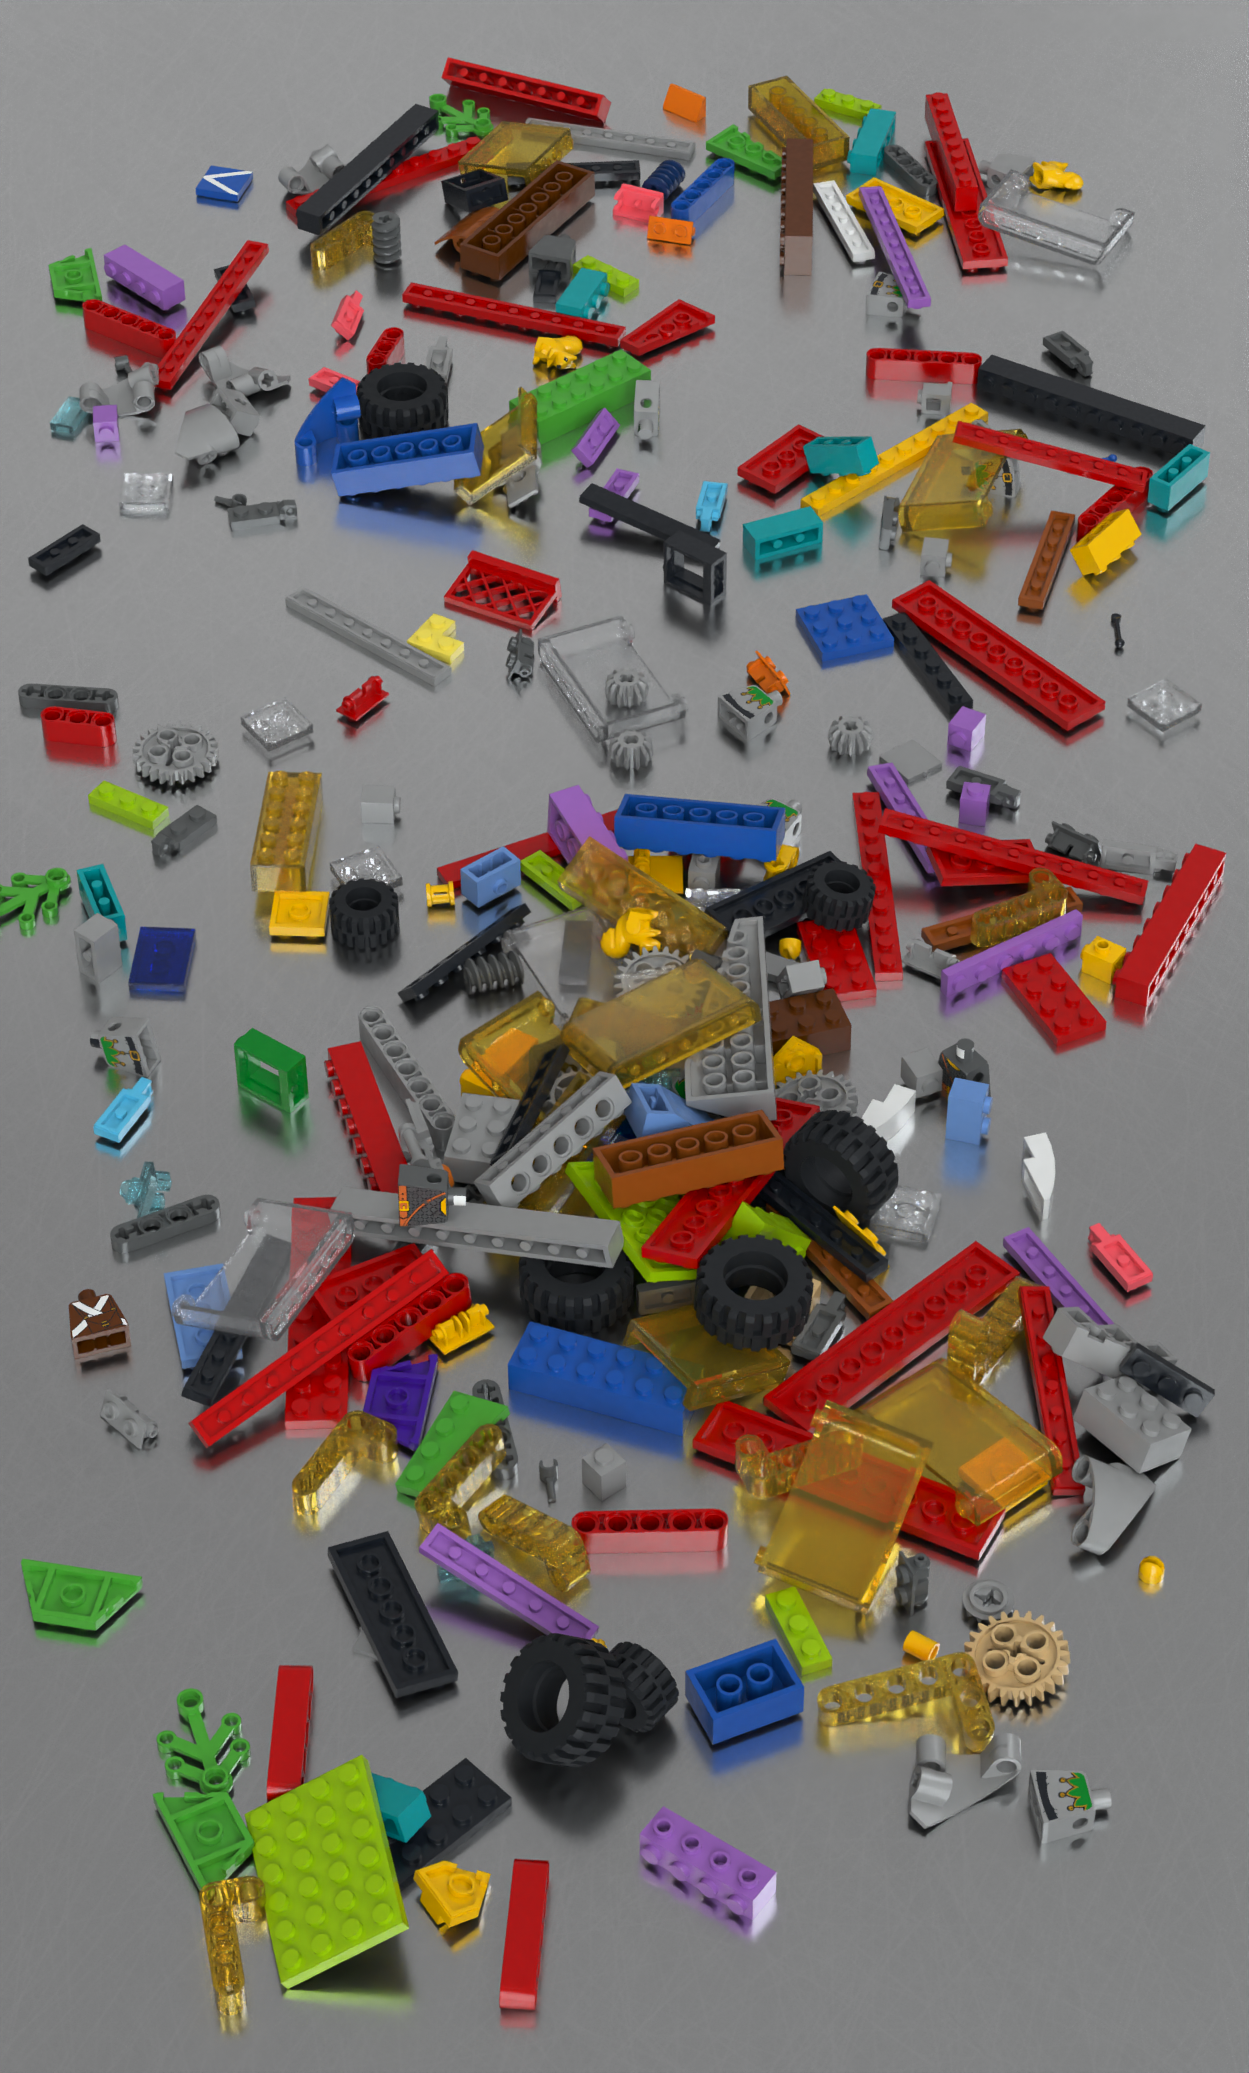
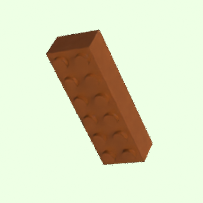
[593,1109,784,1209]

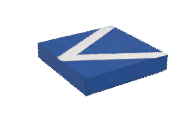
[195,165,253,202]

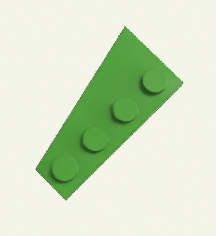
[706,124,782,179]

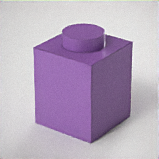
[93,405,119,443]
[947,706,986,752]
[959,782,991,827]

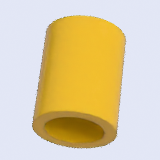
[903,1630,940,1664]

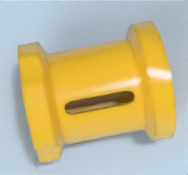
[425,881,455,908]

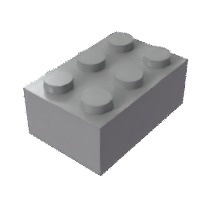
[444,1092,520,1184]
[1073,1374,1192,1474]

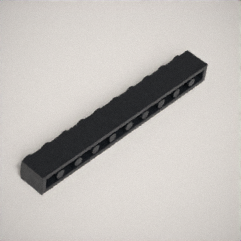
[296,104,439,236]
[977,355,1206,455]

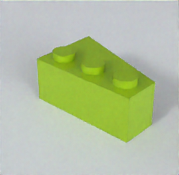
[719,1201,812,1258]

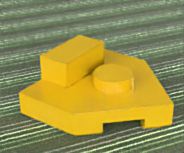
[773,1036,823,1089]
[413,1860,491,1927]

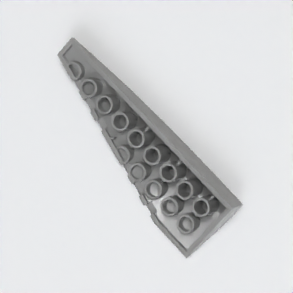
[684,916,777,1120]

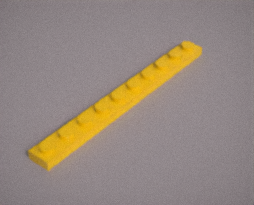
[801,403,988,517]

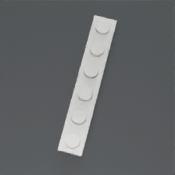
[813,180,875,262]

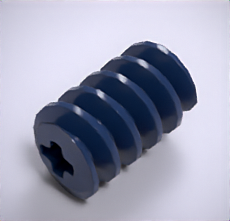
[642,160,686,200]

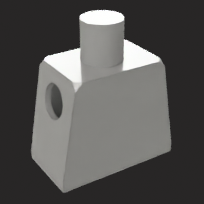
[979,153,1035,198]

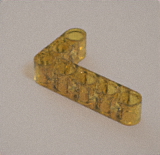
[946,1276,1041,1389]
[817,1652,995,1753]

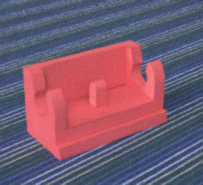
[613,183,664,223]

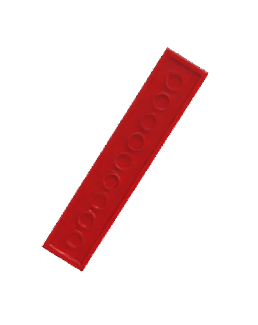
[924,138,1008,270]
[892,580,1106,731]
[641,1097,820,1269]
[285,1197,353,1430]
[763,1241,1020,1434]
[693,1398,1006,1561]

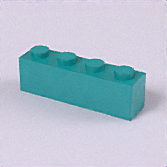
[847,108,896,176]

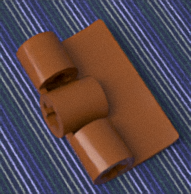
[435,207,500,253]

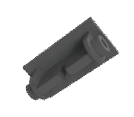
[506,628,534,679]
[1045,821,1102,864]
[894,1551,930,1616]

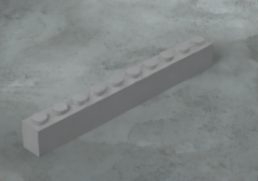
[329,1187,624,1268]

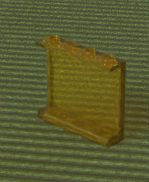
[458,121,573,186]
[454,387,538,505]
[623,1304,791,1411]

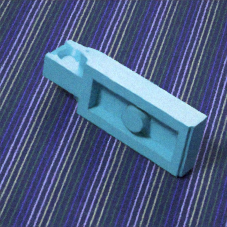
[696,481,728,532]
[93,1077,153,1143]

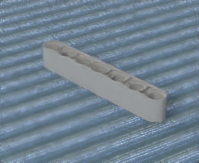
[358,1006,455,1151]

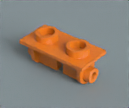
[647,215,696,245]
[746,651,790,695]

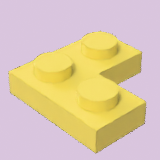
[407,614,464,664]

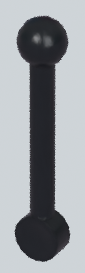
[1111,613,1125,648]

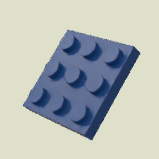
[796,594,894,662]

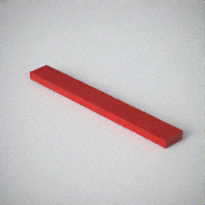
[953,421,1148,493]
[437,809,618,889]
[1018,1286,1086,1495]

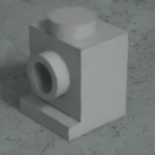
[917,382,953,415]

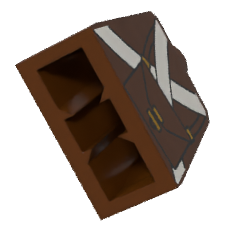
[69,1289,131,1359]

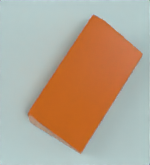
[663,83,706,122]

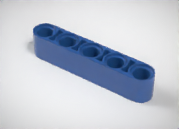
[671,158,735,223]

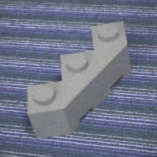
[1042,1307,1178,1391]

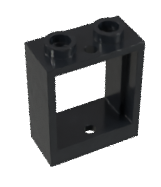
[441,169,508,213]
[663,530,727,605]

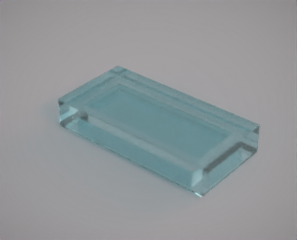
[50,396,88,434]

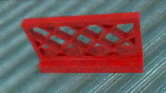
[444,550,562,631]

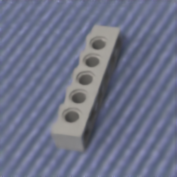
[474,1071,632,1208]

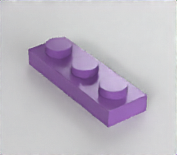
[571,407,620,468]
[589,468,639,522]

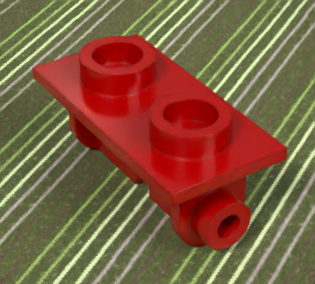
[336,676,389,721]

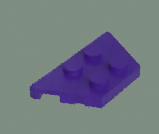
[362,1354,438,1451]

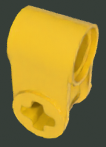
[763,844,799,881]

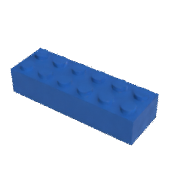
[331,423,484,497]
[614,794,785,862]
[508,1321,704,1437]

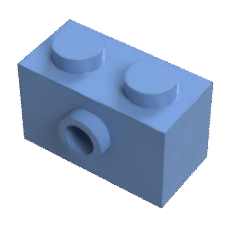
[460,846,521,908]
[945,1077,993,1145]

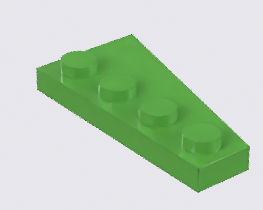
[395,1391,510,1500]

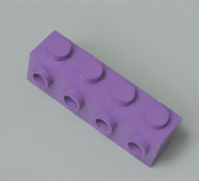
[104,244,185,311]
[640,1806,777,1921]

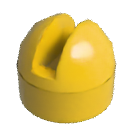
[779,938,801,960]
[1138,1556,1165,1584]

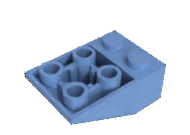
[624,1083,712,1138]

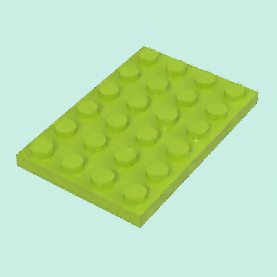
[565,1161,723,1283]
[245,1755,409,1989]

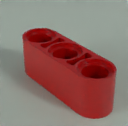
[366,327,405,374]
[40,706,117,747]

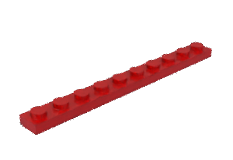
[286,136,488,219]
[154,240,269,390]
[402,282,626,347]
[852,792,903,981]
[878,808,1149,905]
[188,1249,449,1449]

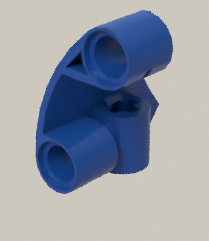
[295,377,361,466]

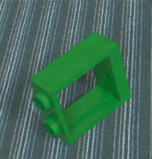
[234,1028,309,1114]

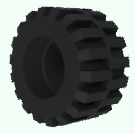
[802,861,876,932]
[329,878,400,949]
[610,1641,679,1733]

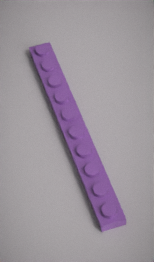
[859,186,931,309]

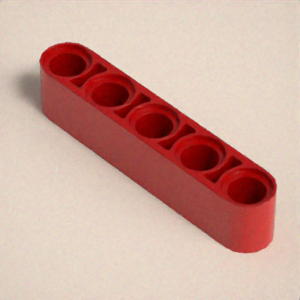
[82,299,176,359]
[866,348,982,384]
[1076,466,1153,542]
[347,1273,473,1382]
[571,1509,729,1554]
[267,1665,314,1802]
[499,1859,549,2010]

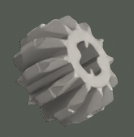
[605,667,649,709]
[828,715,873,757]
[609,729,653,771]

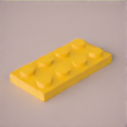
[846,177,944,235]

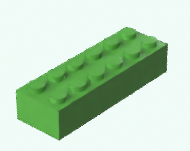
[509,349,651,445]

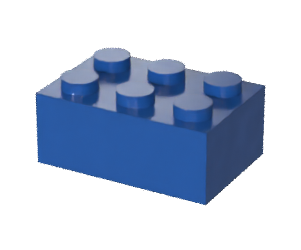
[685,1639,804,1744]

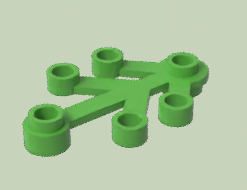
[429,94,494,137]
[0,868,71,930]
[156,1688,251,1794]

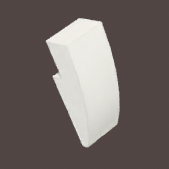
[861,1084,916,1141]
[1021,1132,1055,1221]

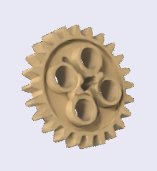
[962,1610,1070,1707]

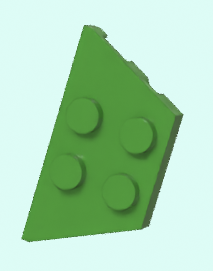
[48,248,102,302]
[21,1559,143,1631]
[153,1792,255,1900]

